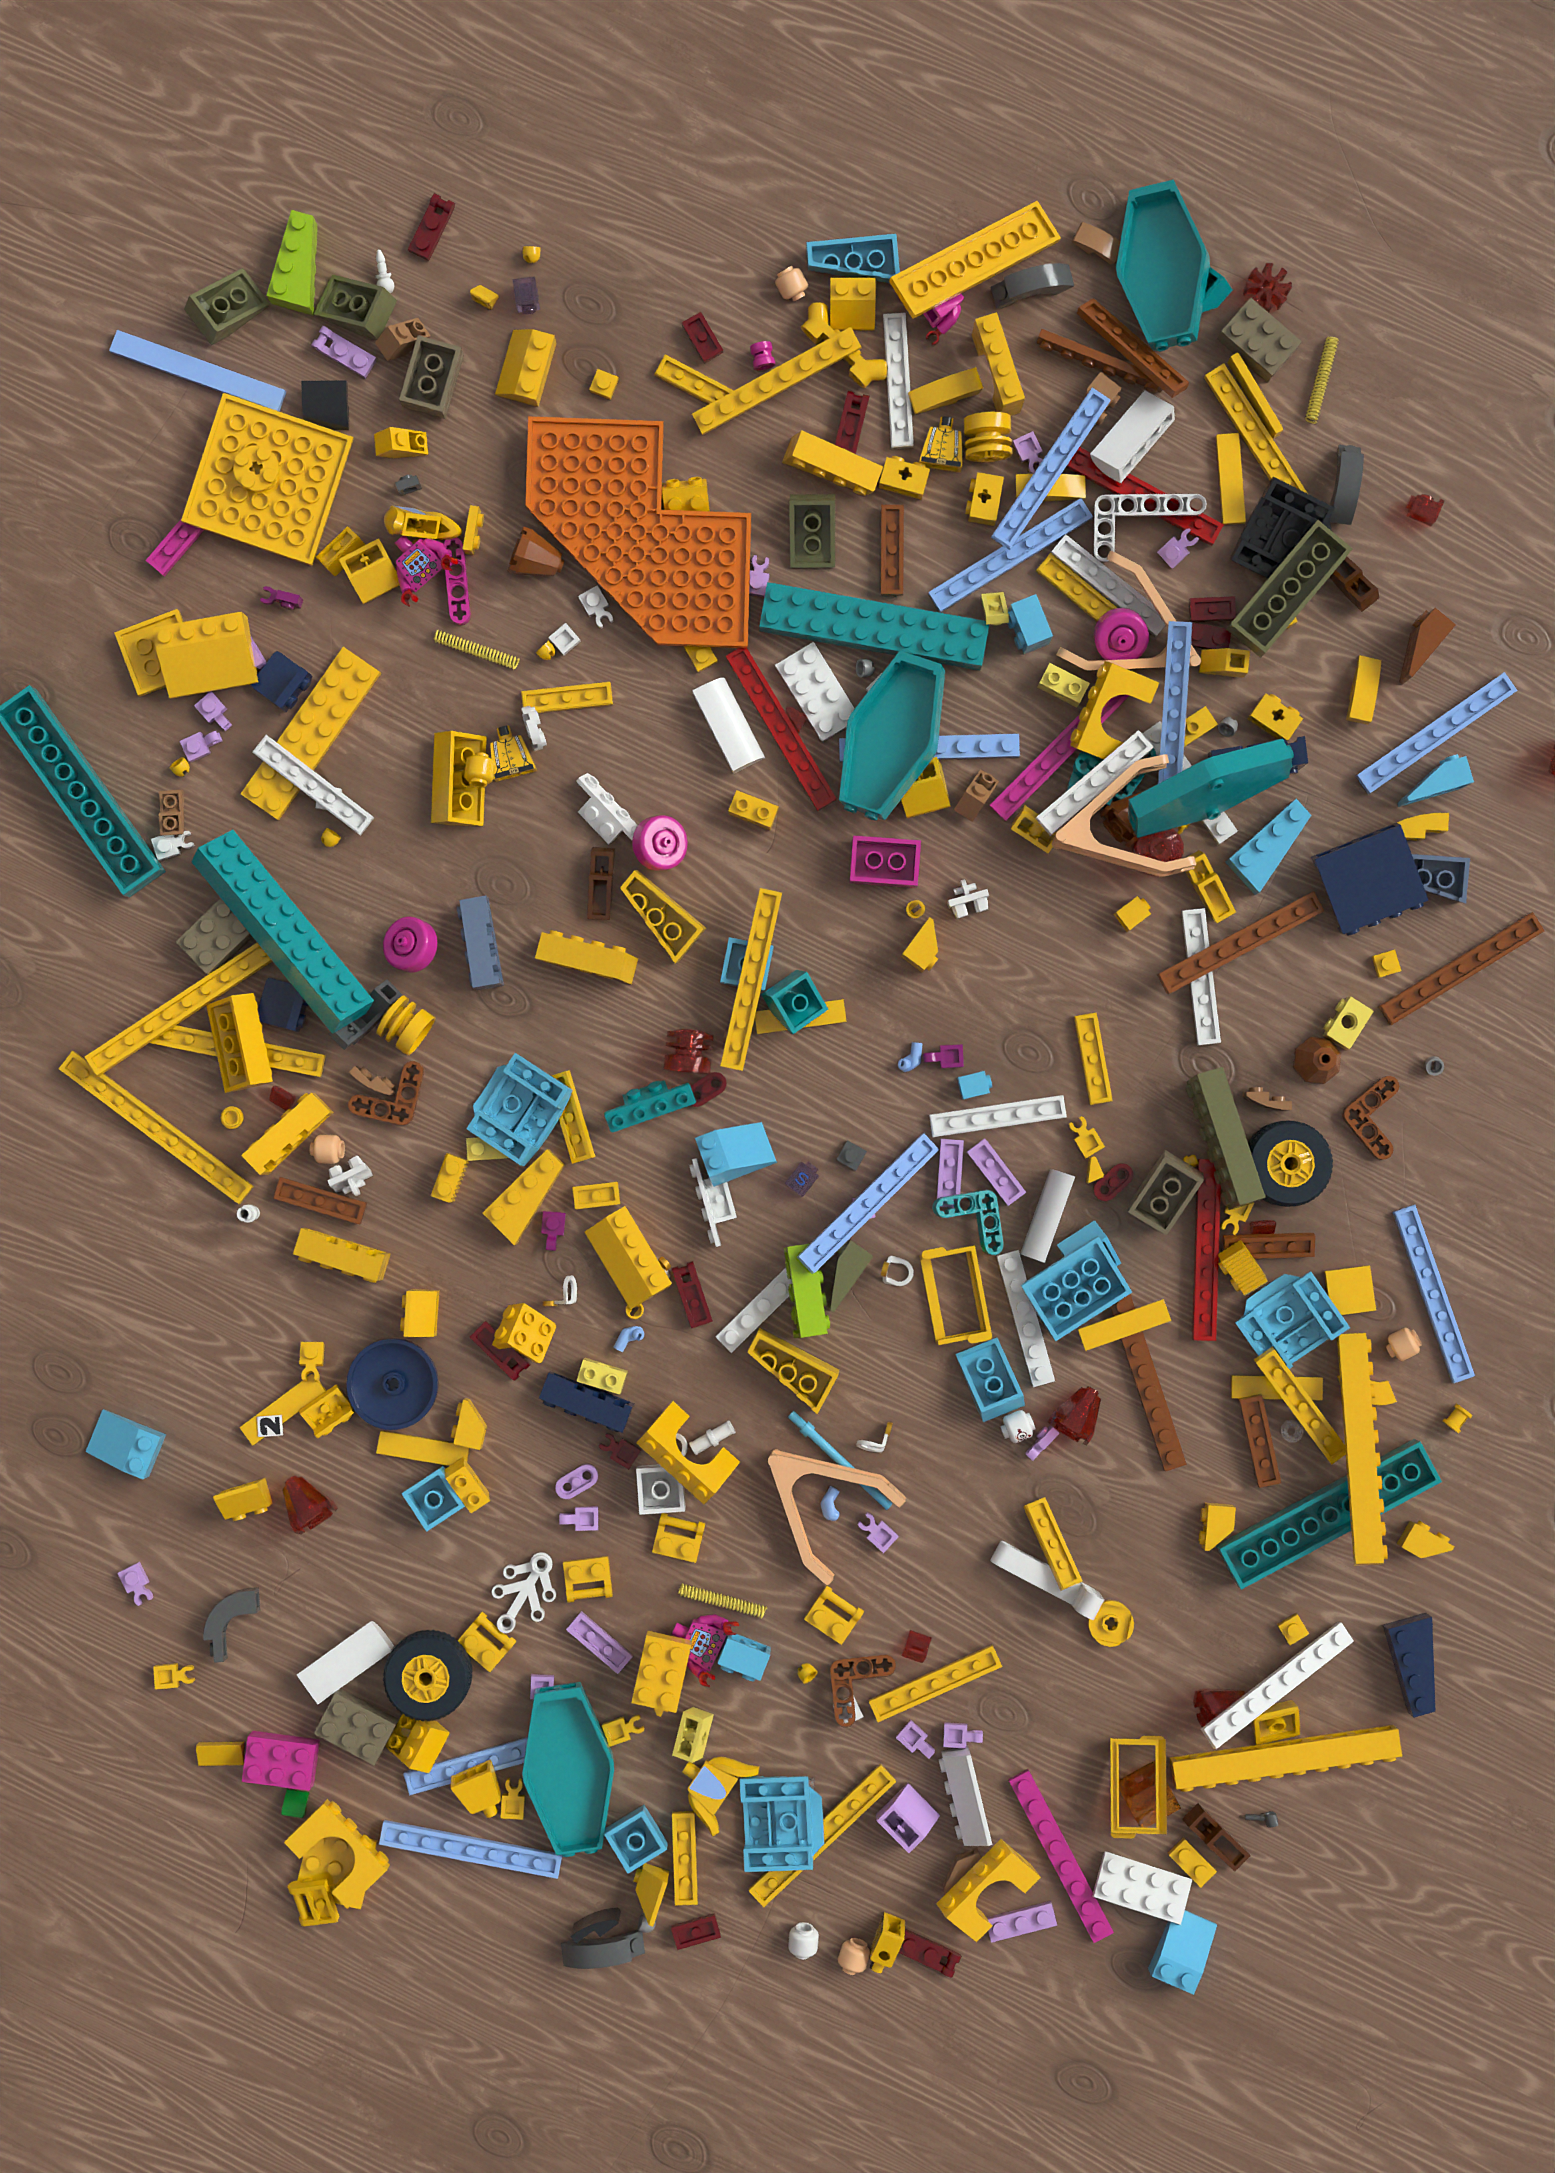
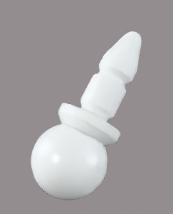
[376,250,394,293]

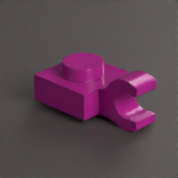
[260,586,303,610]
[923,1044,964,1068]
[541,1211,566,1251]

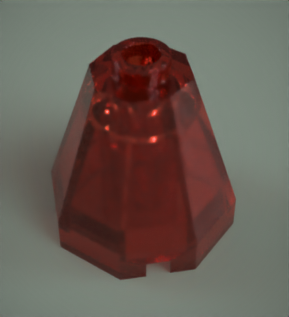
[1048,1386,1101,1446]
[282,1476,338,1535]
[1193,1688,1246,1727]

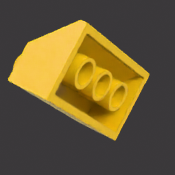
[431,731,487,826]
[206,993,273,1093]
[584,1206,672,1310]

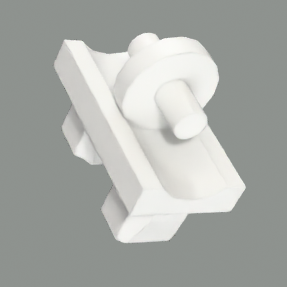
[947,879,989,919]
[327,1156,373,1196]

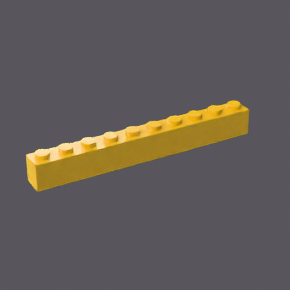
[1337,1333,1388,1566]
[1169,1725,1402,1792]

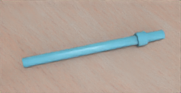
[788,1411,893,1510]

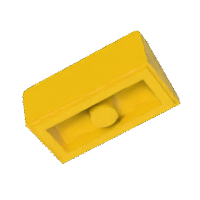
[316,526,366,576]
[196,1742,244,1766]

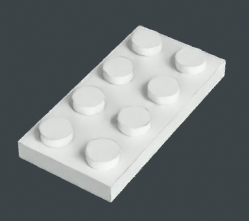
[775,642,855,742]
[1092,1851,1192,1925]

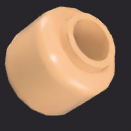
[775,266,808,301]
[310,1135,345,1164]
[1386,1328,1422,1361]
[838,1938,870,1975]

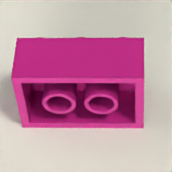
[849,836,921,888]
[242,1731,320,1791]

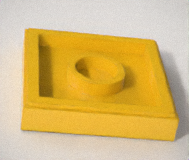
[1324,1265,1376,1315]

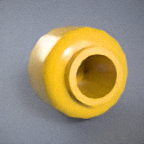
[464,752,495,788]

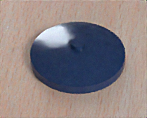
[347,1338,439,1430]

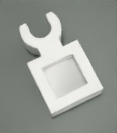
[578,585,613,629]
[151,831,195,861]

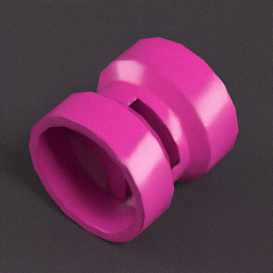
[750,341,776,371]

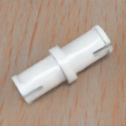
[237,1204,260,1223]
[689,1420,736,1455]

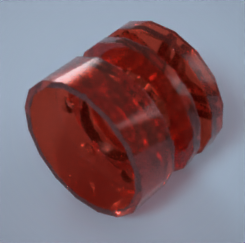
[1132,828,1184,876]
[663,1029,714,1074]

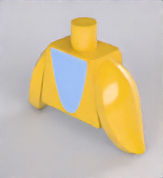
[384,506,462,540]
[682,1757,760,1837]

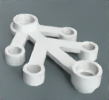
[492,1552,556,1633]

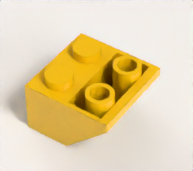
[339,538,400,604]
[901,757,951,818]
[400,1289,440,1337]
[385,1714,450,1773]

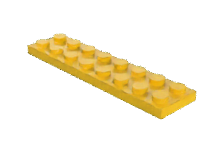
[889,201,1061,319]
[241,647,381,820]

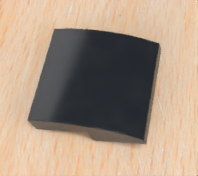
[301,380,349,430]
[570,1908,621,1943]

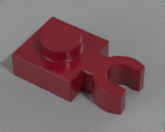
[599,1433,641,1470]

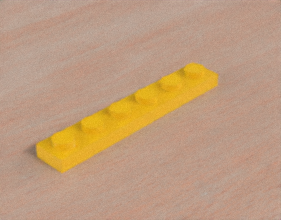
[1254,1347,1346,1465]
[868,1644,1002,1722]

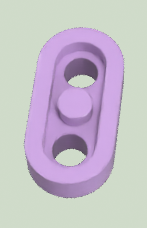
[556,1464,598,1499]

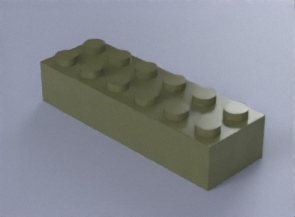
[1226,520,1353,658]
[1186,1067,1266,1210]

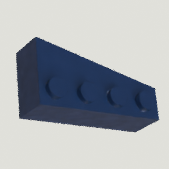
[1383,1613,1436,1718]

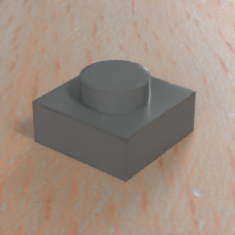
[395,475,422,496]
[836,1140,867,1171]

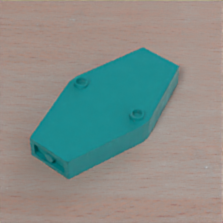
[1116,179,1210,352]
[839,651,945,821]
[1128,738,1294,838]
[522,1682,614,1857]

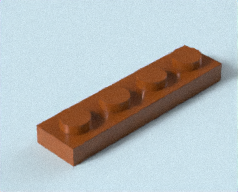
[881,505,904,596]
[273,1177,367,1224]
[1223,1233,1315,1259]
[1239,1394,1281,1488]

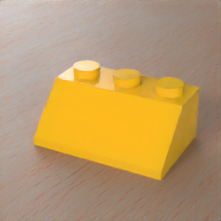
[495,329,557,407]

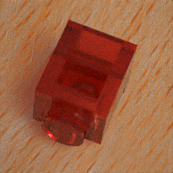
[1406,494,1445,526]

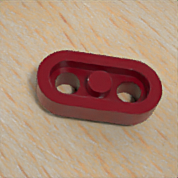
[691,1072,727,1107]
[1093,1163,1133,1201]

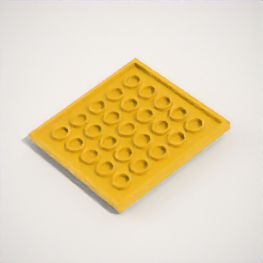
[181,393,354,566]

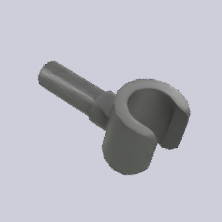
[1245,1811,1278,1828]

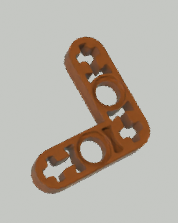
[348,1061,424,1125]
[1342,1076,1399,1160]
[830,1655,896,1728]

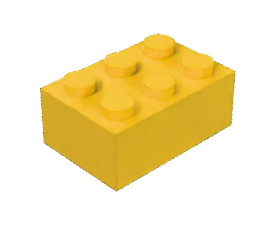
[631,1631,692,1713]

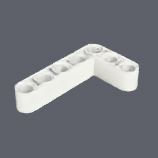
[1094,494,1207,562]
[990,1541,1104,1620]

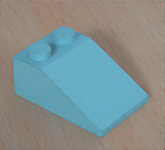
[1397,754,1474,807]
[695,1122,777,1187]
[956,1338,1025,1422]
[86,1409,166,1479]
[1148,1910,1217,1995]

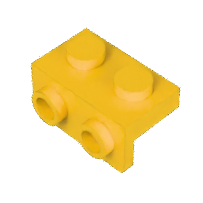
[662,477,709,511]
[299,1384,354,1438]

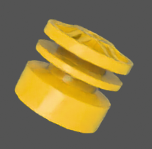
[964,412,1012,462]
[376,995,436,1056]

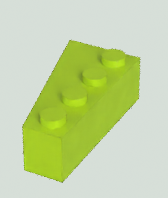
[266,210,317,316]
[784,1244,830,1338]

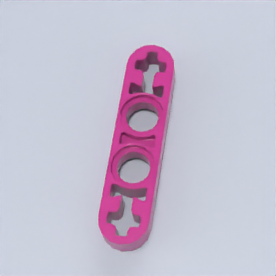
[444,538,471,626]

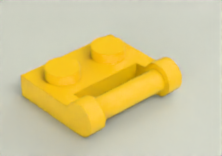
[652,1513,705,1563]
[563,1556,613,1603]
[804,1585,864,1645]
[458,1612,516,1672]
[287,1879,340,1926]

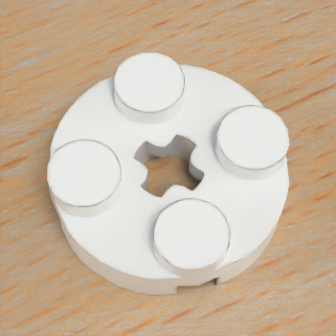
[521,705,547,751]

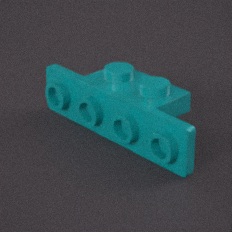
[604,1080,696,1133]

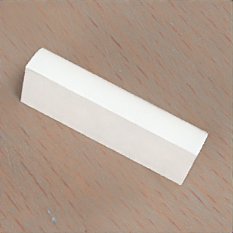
[1090,391,1175,483]
[692,678,765,774]
[1020,1169,1075,1263]
[297,1621,395,1705]

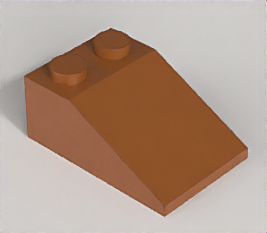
[1399,608,1456,685]

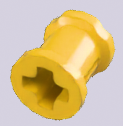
[1442,1403,1472,1434]

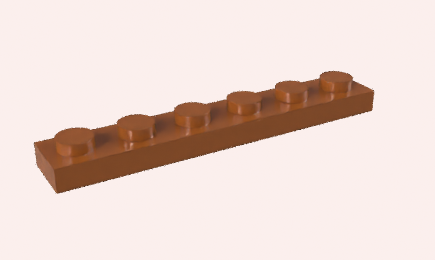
[1076,298,1190,398]
[1037,329,1162,393]

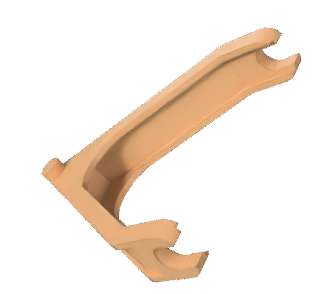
[1056,551,1201,670]
[1052,754,1196,877]
[768,1449,906,1585]

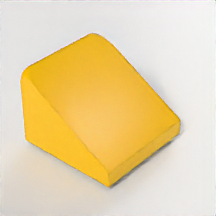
[470,285,499,310]
[1086,1156,1104,1183]

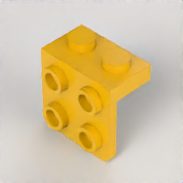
[492,1303,556,1363]

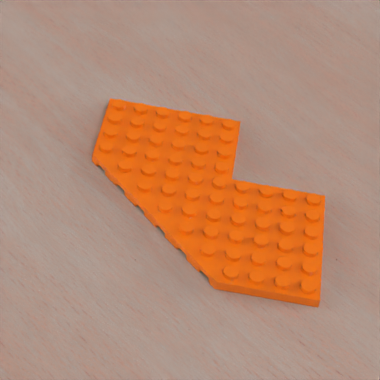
[525,416,751,648]

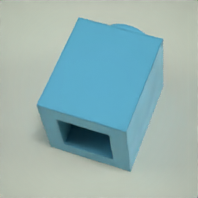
[957,1071,993,1100]

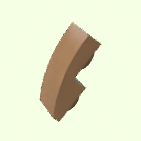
[1072,222,1120,265]
[159,790,184,836]
[349,1066,396,1096]
[1243,1087,1292,1110]

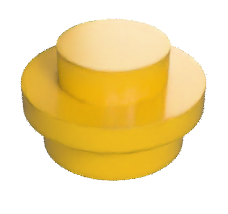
[220,1106,244,1129]

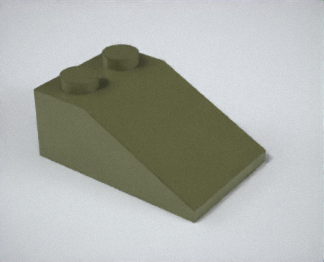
[184,268,270,345]
[314,274,397,340]
[789,494,836,568]
[829,1240,873,1312]

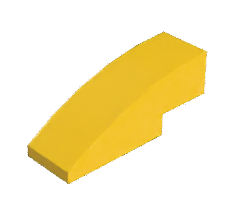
[908,367,983,414]
[1016,474,1086,502]
[1346,655,1381,725]
[1397,813,1449,841]
[1186,850,1236,923]

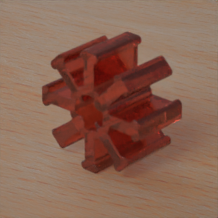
[1243,263,1292,313]

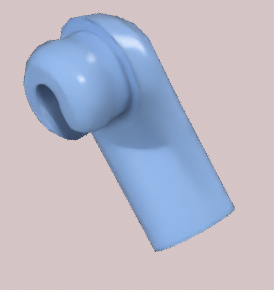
[898,1042,923,1072]
[613,1326,645,1352]
[820,1486,840,1521]

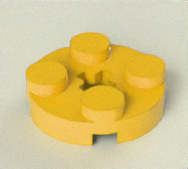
[233,445,280,492]
[1088,1600,1134,1647]

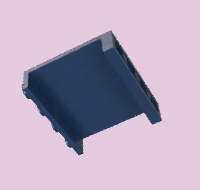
[1311,823,1429,936]

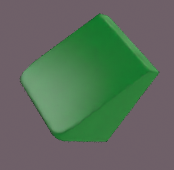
[281,1788,309,1818]

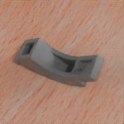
[991,263,1074,309]
[1329,445,1364,525]
[328,980,402,1050]
[203,1587,260,1663]
[561,1930,645,1969]

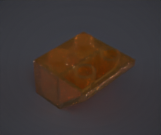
[1119,1760,1181,1828]

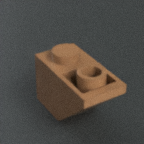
[375,318,431,361]
[1084,372,1122,427]
[954,769,999,822]
[943,1847,981,1894]

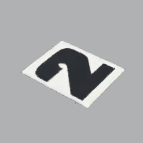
[257,1415,283,1437]

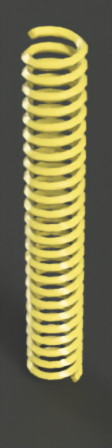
[1305,337,1339,424]
[433,630,520,670]
[678,1583,767,1619]

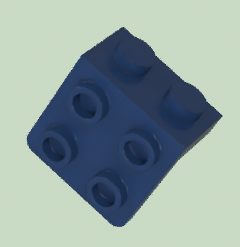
[251,651,313,712]
[258,978,309,1032]

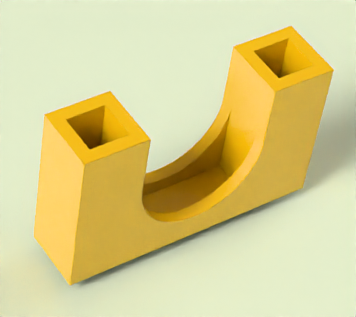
[972,312,1025,416]
[1070,661,1159,759]
[636,1401,740,1504]
[284,1799,390,1909]
[936,1839,1041,1942]

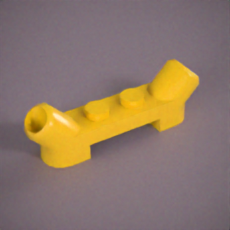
[801,302,887,389]

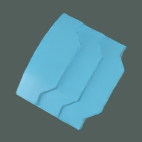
[467,1053,573,1166]
[1235,1271,1350,1369]
[740,1776,824,1872]

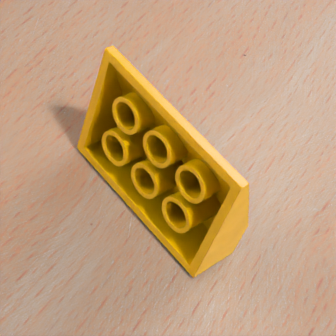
[152,612,259,699]

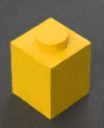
[1113,896,1151,932]

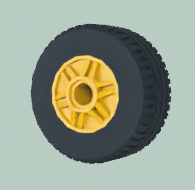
[1248,1120,1333,1207]
[383,1630,473,1721]

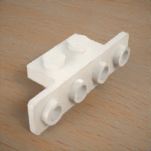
[576,773,638,845]
[689,1158,737,1247]

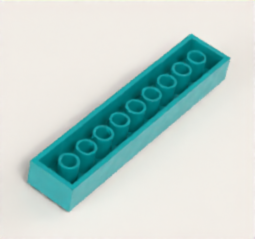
[759,582,989,671]
[0,685,166,898]
[191,830,374,1034]
[1216,1439,1442,1590]

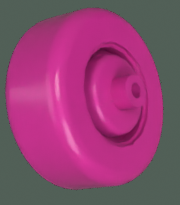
[1094,608,1149,660]
[632,815,688,870]
[383,916,437,973]

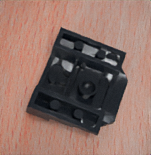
[1230,477,1335,578]

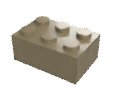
[1217,298,1302,383]
[399,335,464,419]
[176,898,252,975]
[1128,1149,1204,1236]
[314,1688,399,1765]

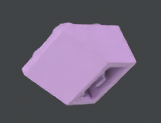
[876,1783,940,1853]

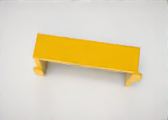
[919,1245,992,1345]
[1110,1736,1167,1839]

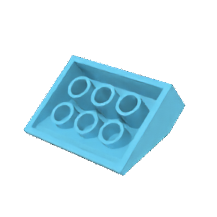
[1021,1236,1132,1341]

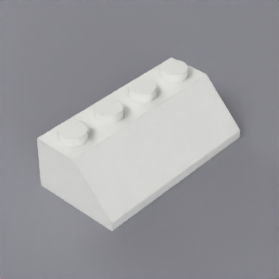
[938,1745,992,1846]

